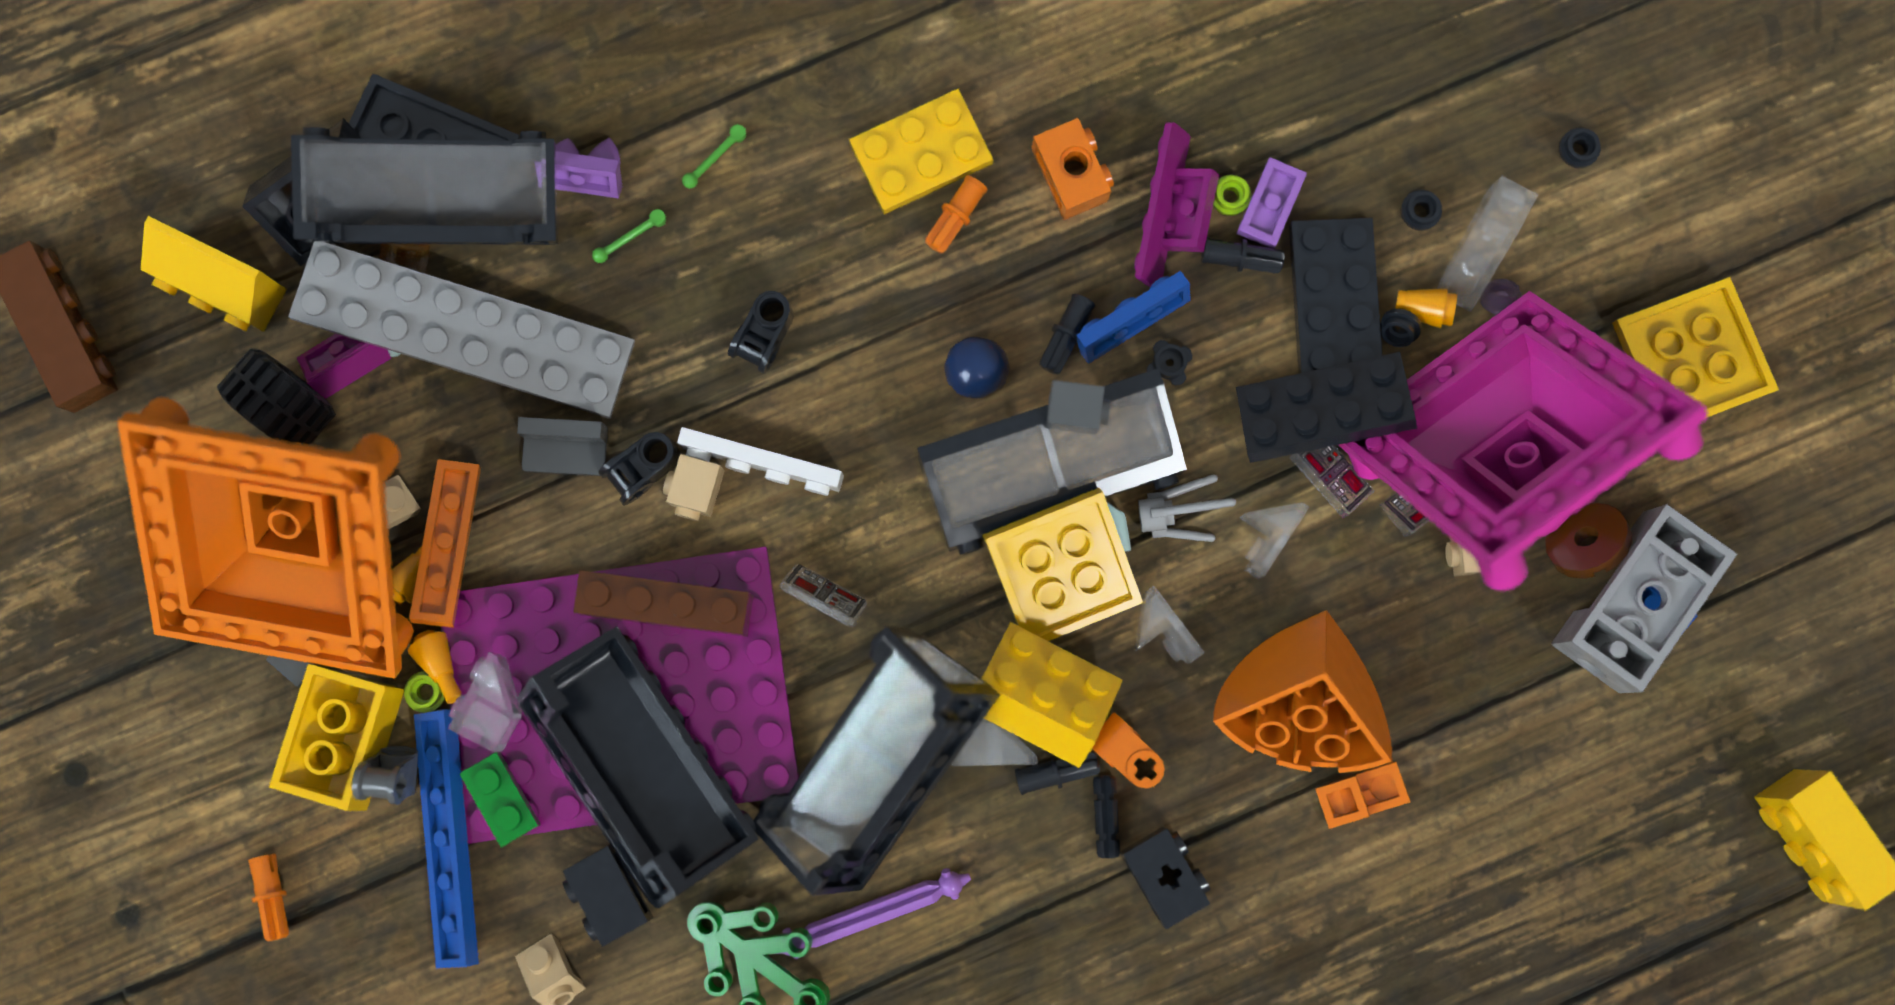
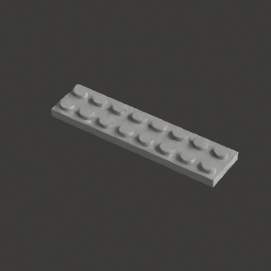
[288,241,635,419]

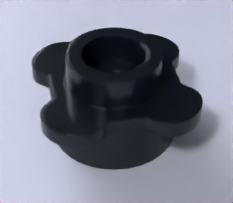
[1147,340,1193,386]

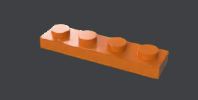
[409,459,481,628]

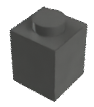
[1045,380,1111,435]

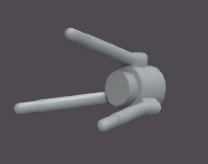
[1138,474,1236,542]

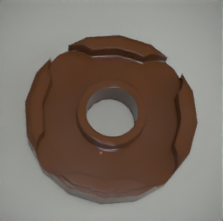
[1545,503,1632,579]

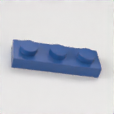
[1076,271,1191,364]

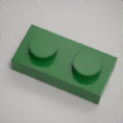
[460,752,541,847]

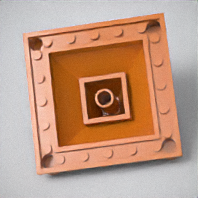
[117,397,414,679]

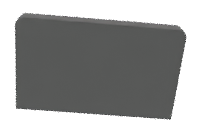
[517,417,608,476]

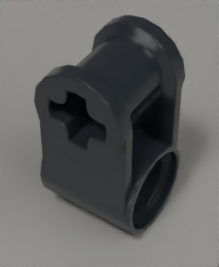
[728,291,794,374]
[598,432,680,506]

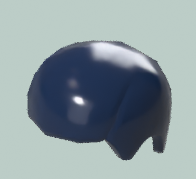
[944,336,1010,399]

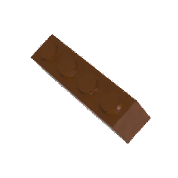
[0,240,118,413]
[573,570,754,637]

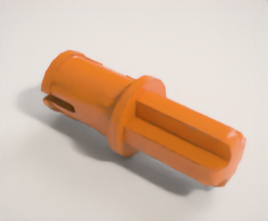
[925,175,988,253]
[248,854,289,941]

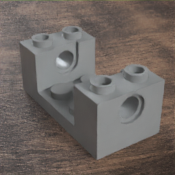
[1551,504,1737,693]

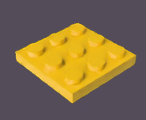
[1612,277,1779,417]
[983,488,1143,641]

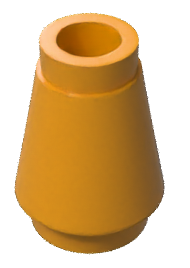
[1396,288,1458,329]

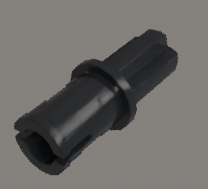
[1201,237,1285,274]
[1039,294,1096,375]
[1015,750,1100,795]

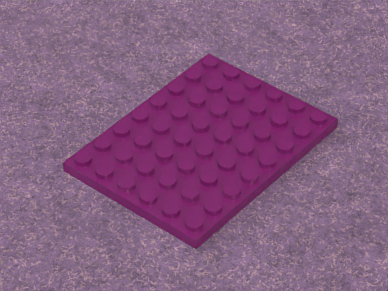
[441,547,800,844]

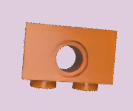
[1032,118,1114,220]

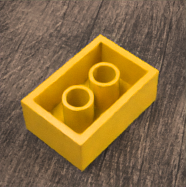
[979,622,1123,768]
[1754,769,1895,910]

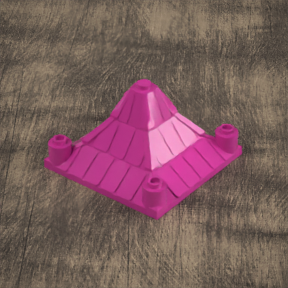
[1338,291,1708,591]

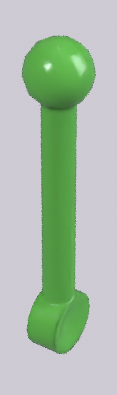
[682,124,746,189]
[592,209,666,263]

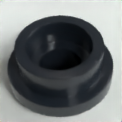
[1559,128,1601,168]
[1401,190,1442,231]
[1380,309,1422,347]

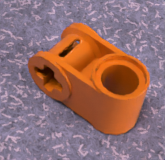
[1092,712,1165,788]

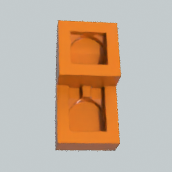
[1315,761,1410,829]

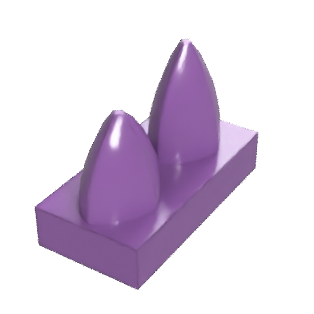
[534,138,622,199]

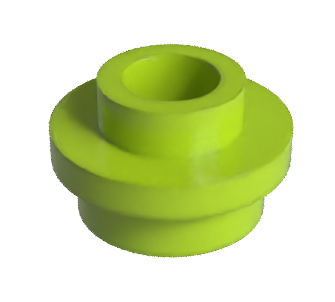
[1213,175,1251,216]
[404,671,445,713]

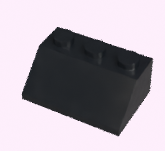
[242,118,396,266]

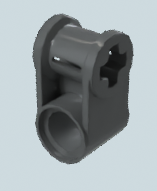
[352,746,418,805]

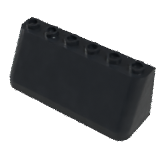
[518,626,759,908]

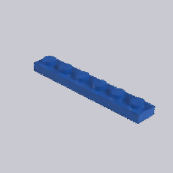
[414,709,479,968]

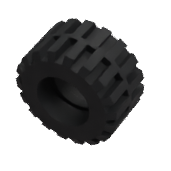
[217,348,336,446]

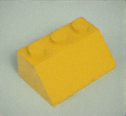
[141,216,287,332]
[269,664,404,811]

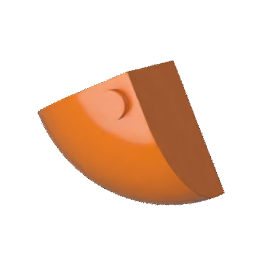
[1213,610,1392,773]

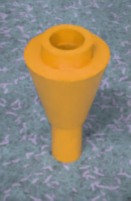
[391,545,422,606]
[408,630,463,704]

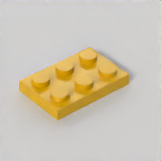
[849,89,993,215]

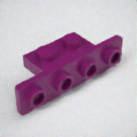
[1134,122,1219,287]

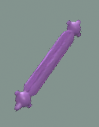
[775,868,971,959]

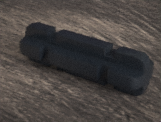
[1093,775,1120,859]

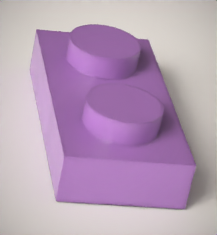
[1236,157,1307,248]

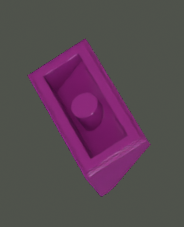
[297,334,392,399]

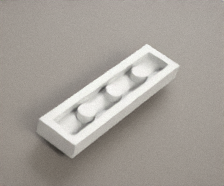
[677,427,844,496]

